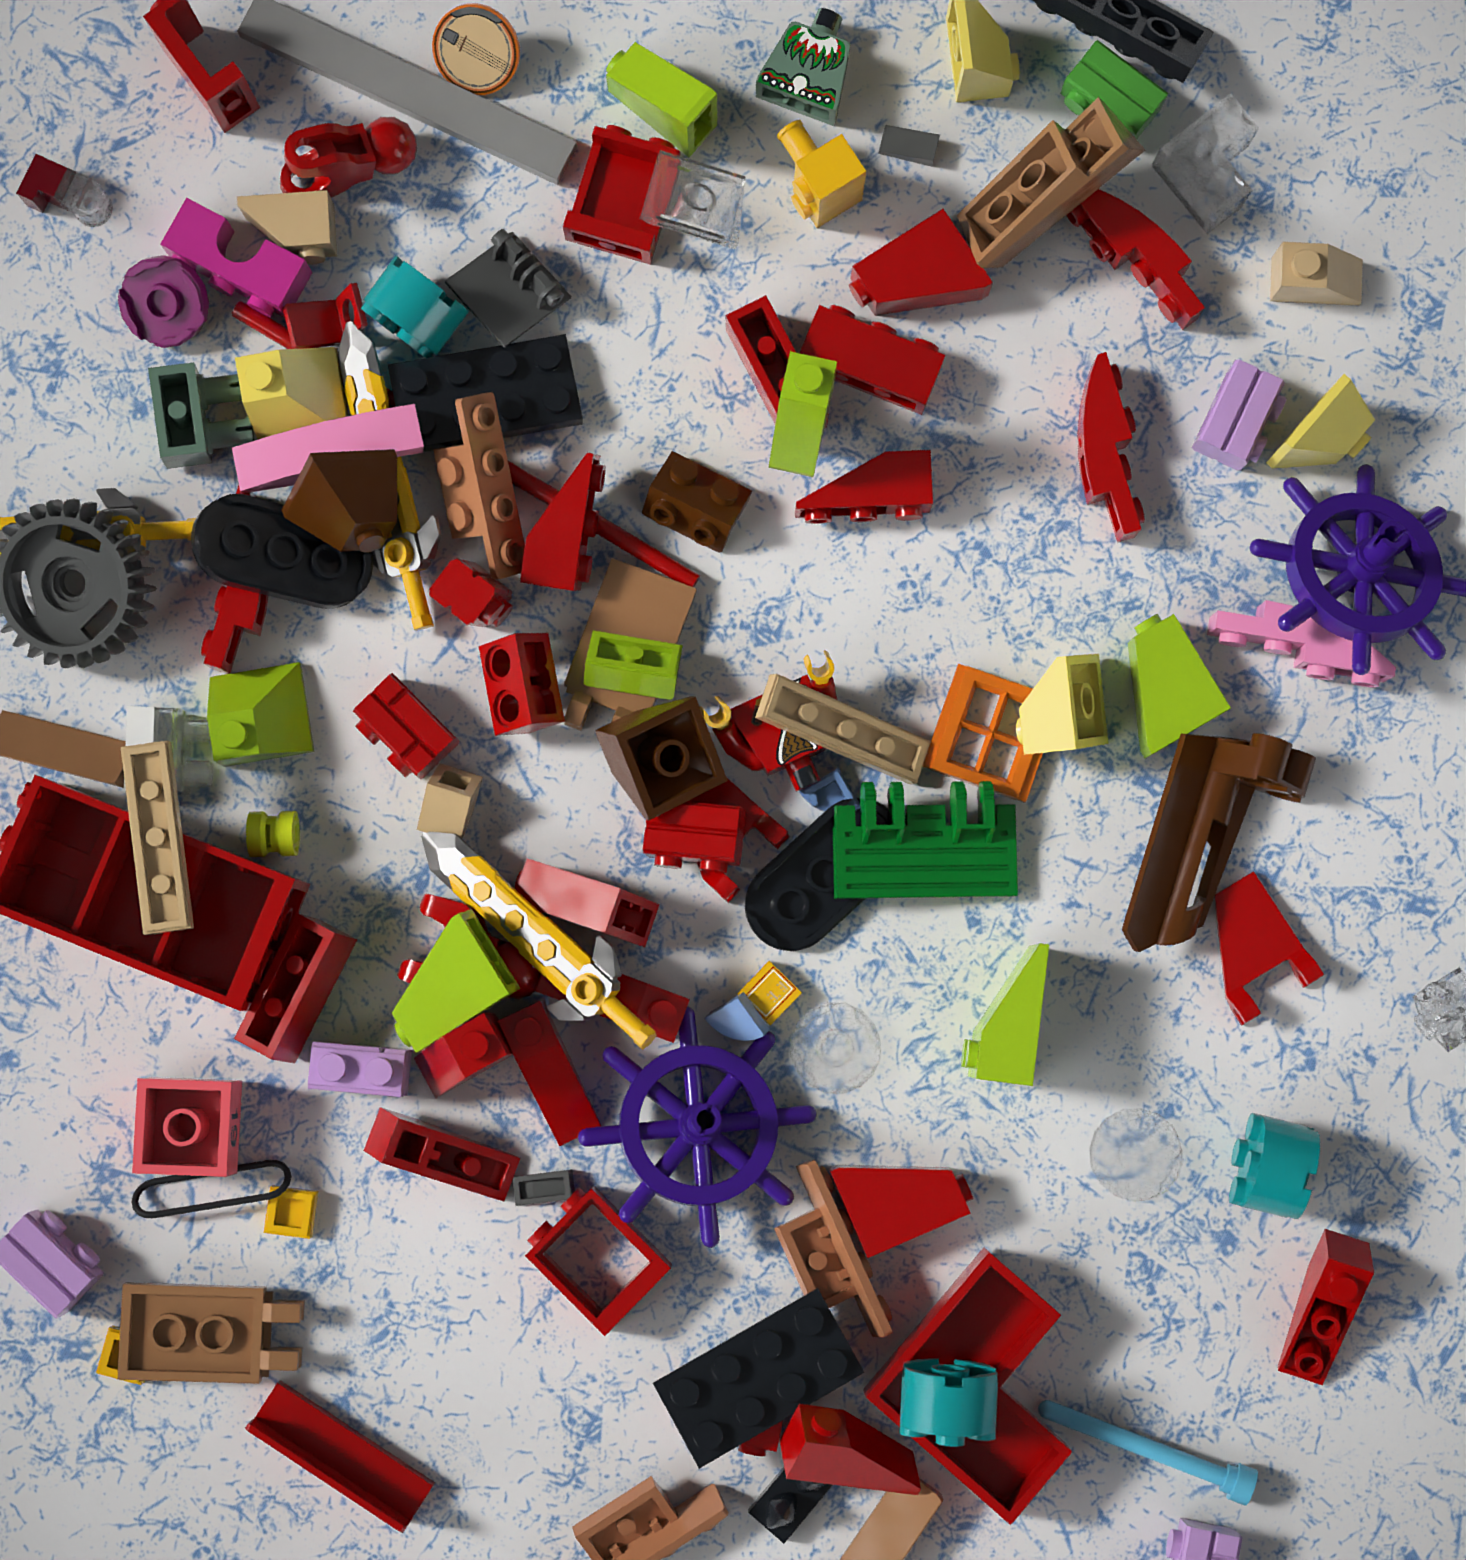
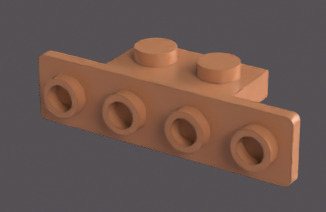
[434,392,525,580]
[774,1160,893,1337]
[572,1476,729,1560]

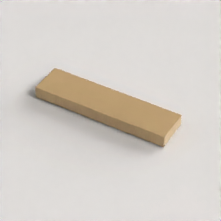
[755,673,931,784]
[121,740,194,935]

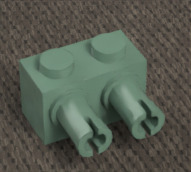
[148,362,254,469]

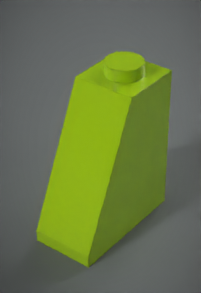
[606,42,718,158]
[769,351,837,477]
[1127,614,1231,759]
[392,910,521,1053]

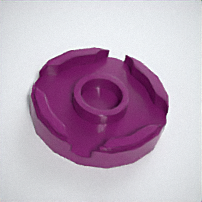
[118,255,209,348]

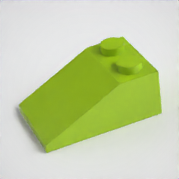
[961,943,1049,1086]

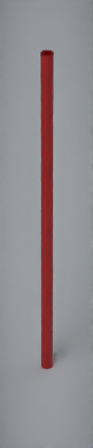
[232,301,701,587]

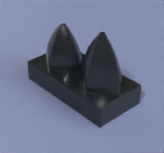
[748,1467,833,1544]

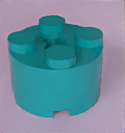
[361,256,469,358]
[1229,1113,1320,1219]
[899,1358,998,1447]

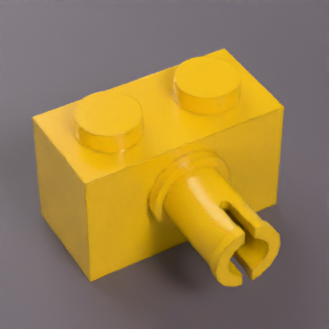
[777,120,866,228]

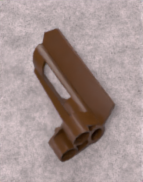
[1122,733,1316,952]

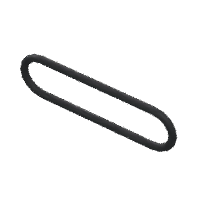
[131,1160,292,1218]

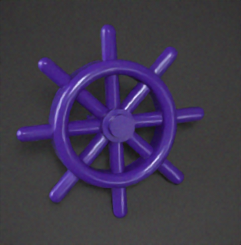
[1249,464,1466,675]
[578,1006,817,1248]

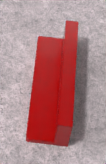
[245,1380,435,1533]

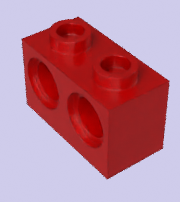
[478,632,565,736]

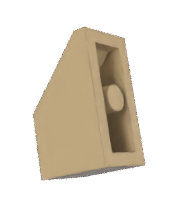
[237,190,337,264]
[1270,242,1363,306]

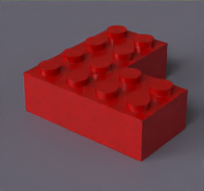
[863,1247,1072,1525]

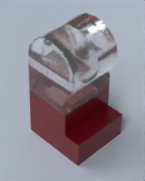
[16,154,113,227]

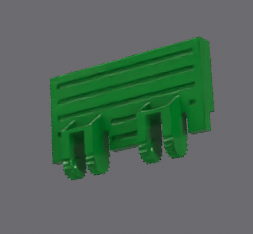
[833,781,1018,899]

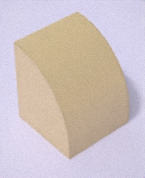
[416,763,483,839]

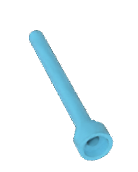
[1038,1400,1258,1506]

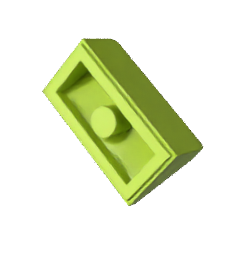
[584,630,683,700]

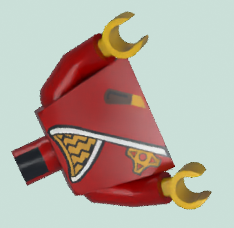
[700,650,838,792]

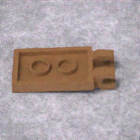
[564,558,697,731]
[117,1282,305,1384]

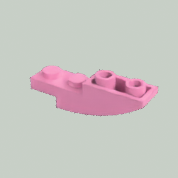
[1207,600,1396,688]

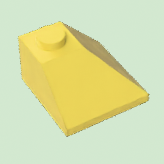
[946,0,1020,103]
[235,347,348,440]
[1266,374,1375,469]
[1016,653,1109,755]

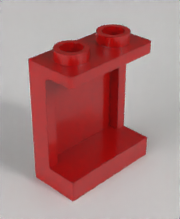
[143,0,261,133]
[563,125,681,265]

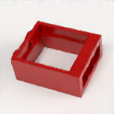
[525,1186,672,1336]

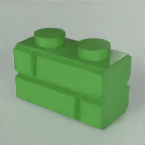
[1060,40,1169,139]

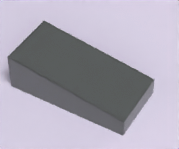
[878,125,940,167]
[513,1169,575,1206]

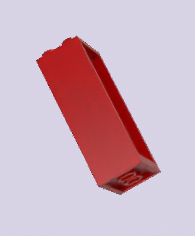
[0,775,311,1011]

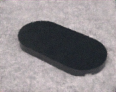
[191,494,373,609]
[745,798,889,951]

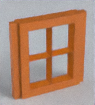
[923,663,1043,803]

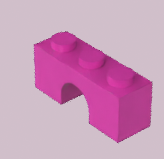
[160,197,312,318]

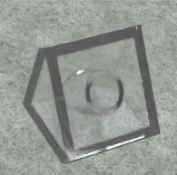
[640,150,745,249]

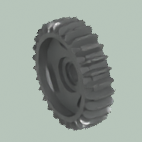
[0,498,157,668]

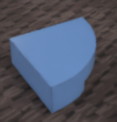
[799,768,860,812]
[704,992,770,1041]

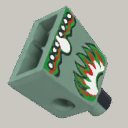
[756,8,851,126]

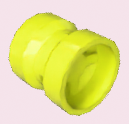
[246,811,300,857]

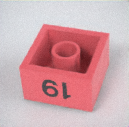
[132,1077,242,1177]

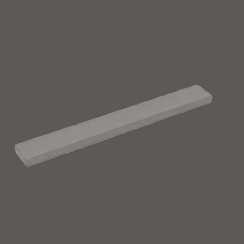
[237,0,577,185]

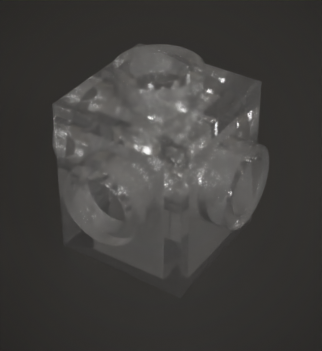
[1413,967,1466,1052]

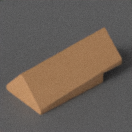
[957,97,1145,269]

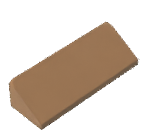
[0,710,126,788]
[840,1478,944,1560]

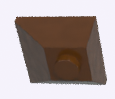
[282,449,397,552]
[595,696,728,820]

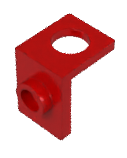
[283,283,368,349]

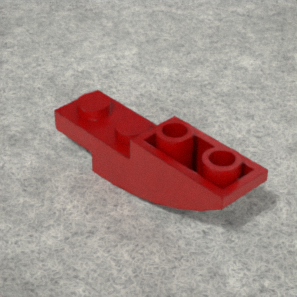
[1066,189,1205,330]
[1077,352,1145,543]
[201,485,268,674]

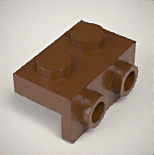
[642,451,752,553]

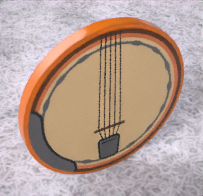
[432,3,520,95]

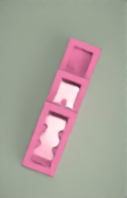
[232,404,424,494]

